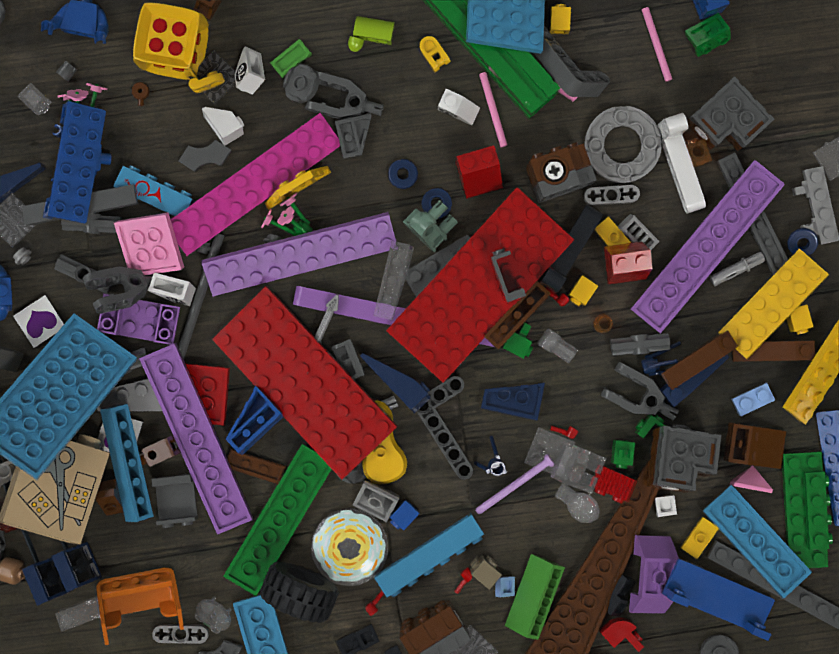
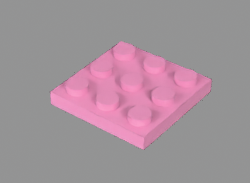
[114,213,184,275]

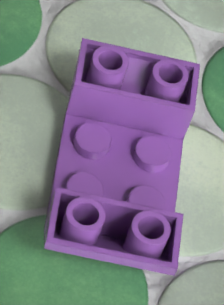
[97,294,180,345]
[629,535,679,613]

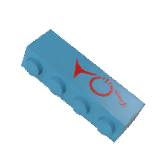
[113,165,195,217]

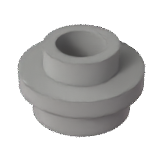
[13,247,31,265]

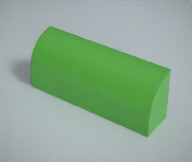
[505,554,565,640]

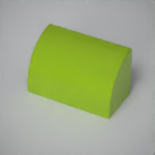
[353,16,395,45]

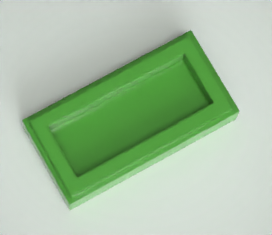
[270,39,312,79]

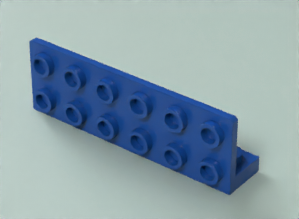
[43,101,106,224]
[816,410,839,526]
[662,559,775,641]

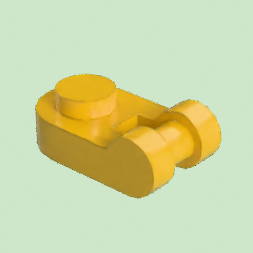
[420,36,451,72]
[189,71,225,93]

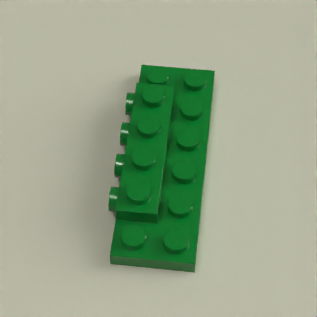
[782,451,833,568]

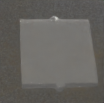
[813,137,839,181]

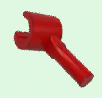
[548,290,569,306]
[550,426,578,439]
[454,567,473,594]
[365,590,384,616]

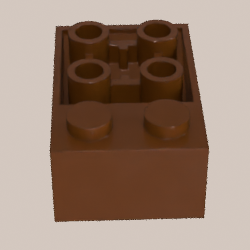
[723,422,786,469]

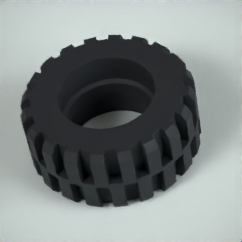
[260,562,339,623]

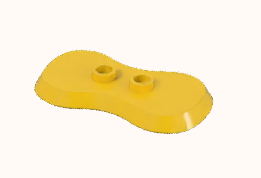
[362,400,407,484]

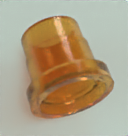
[593,314,613,333]

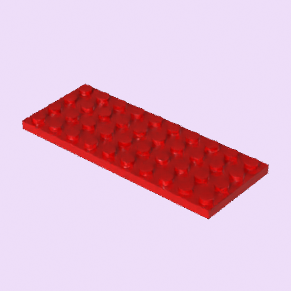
[386,187,574,383]
[212,286,398,480]

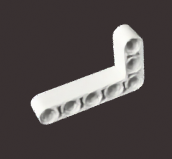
[657,113,706,214]

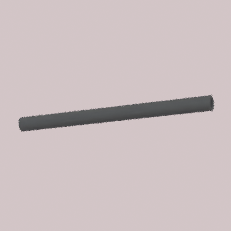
[178,234,224,360]

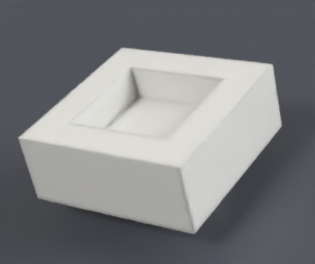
[654,495,677,517]

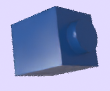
[390,499,420,530]

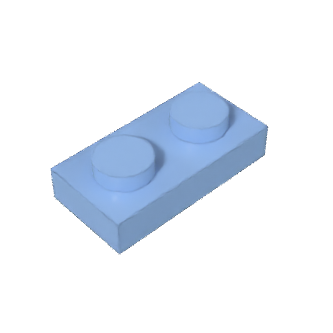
[731,383,775,416]

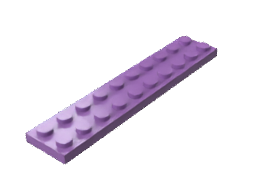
[631,160,785,334]
[202,212,398,296]
[139,343,253,535]

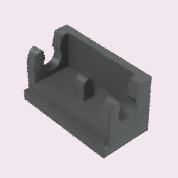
[332,339,365,379]

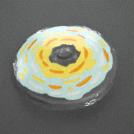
[311,508,388,586]

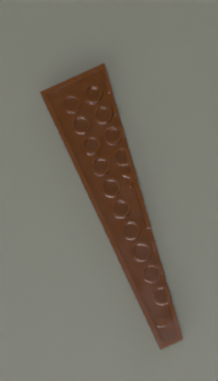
[525,460,659,654]

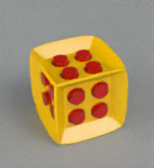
[133,3,209,80]

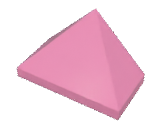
[730,465,773,493]

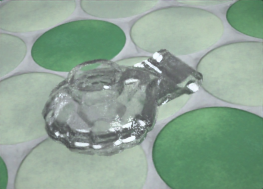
[555,483,600,523]

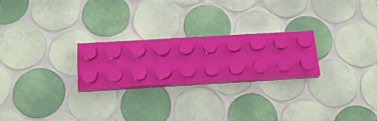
[171,113,340,256]

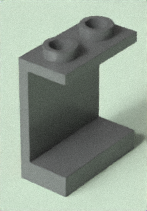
[489,248,526,302]
[152,474,198,528]

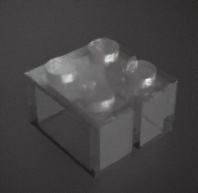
[550,441,606,494]

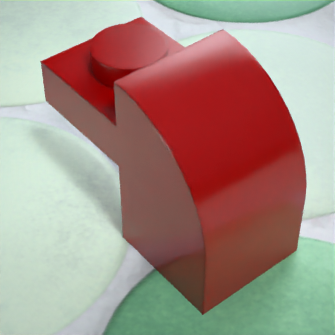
[599,617,644,652]

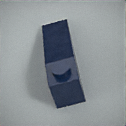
[0,163,46,203]
[360,353,431,414]
[659,355,729,407]

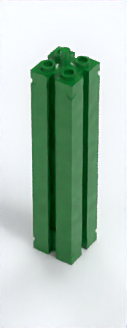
[422,0,561,120]

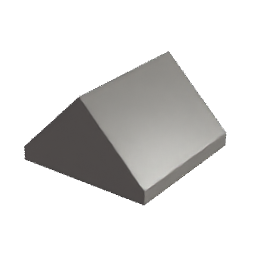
[353,479,400,522]

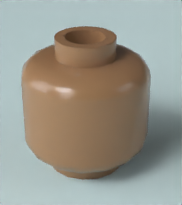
[0,557,25,585]

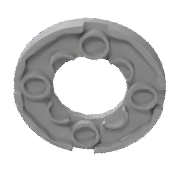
[584,106,662,183]

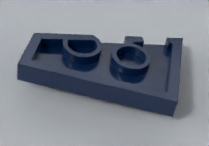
[481,383,545,421]

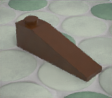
[484,281,551,350]
[661,330,738,390]
[732,341,815,362]

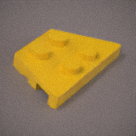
[265,166,331,210]

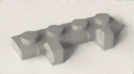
[792,166,839,245]

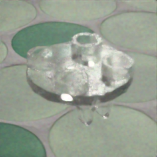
[195,596,232,634]

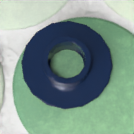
[388,159,418,189]
[422,188,452,218]
[787,228,818,256]

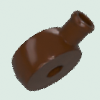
[132,82,150,106]

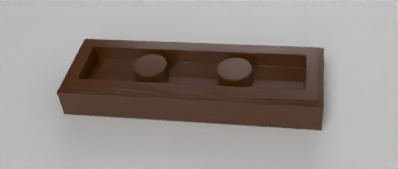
[228,449,286,484]

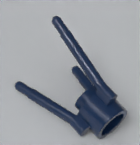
[641,341,681,376]
[474,436,507,476]

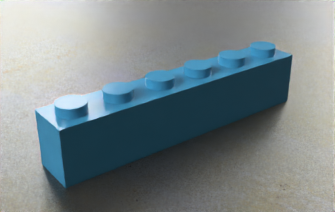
[100,404,154,522]
[374,513,484,597]

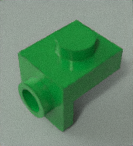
[635,415,665,438]

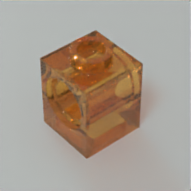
[686,138,712,168]

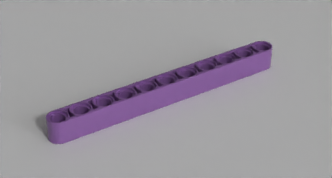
[293,286,494,347]

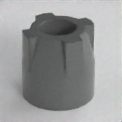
[56,61,77,82]

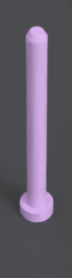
[476,454,555,514]

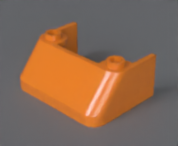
[96,568,184,645]

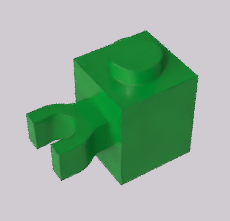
[502,323,533,359]
[611,440,635,469]

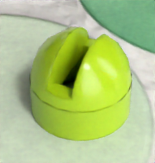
[348,36,364,52]

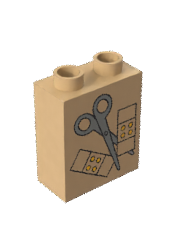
[0,434,110,544]

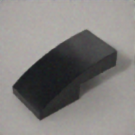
[608,575,636,617]
[335,624,380,654]

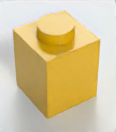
[549,4,571,34]
[568,275,598,306]
[786,305,813,335]

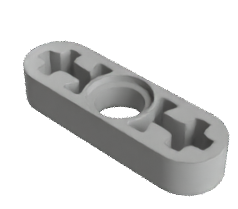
[584,185,640,205]
[152,624,209,644]

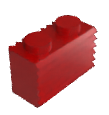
[591,465,637,504]

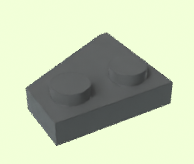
[335,113,371,160]

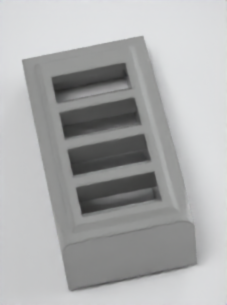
[617,214,659,250]

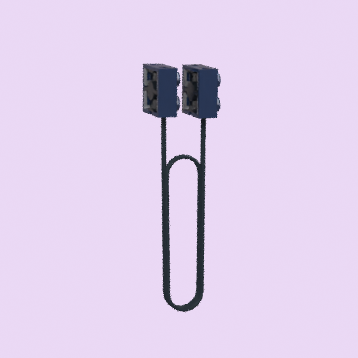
[0,457,102,606]

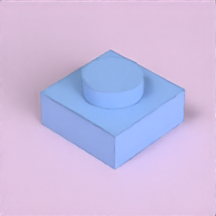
[495,576,515,597]

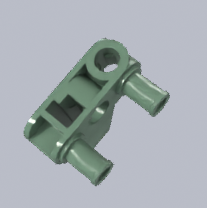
[403,200,458,252]

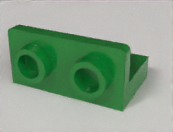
[685,13,731,57]

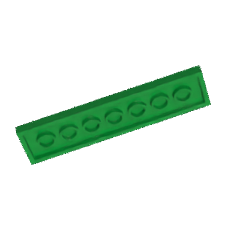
[223,443,332,596]

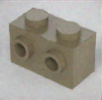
[470,554,502,590]

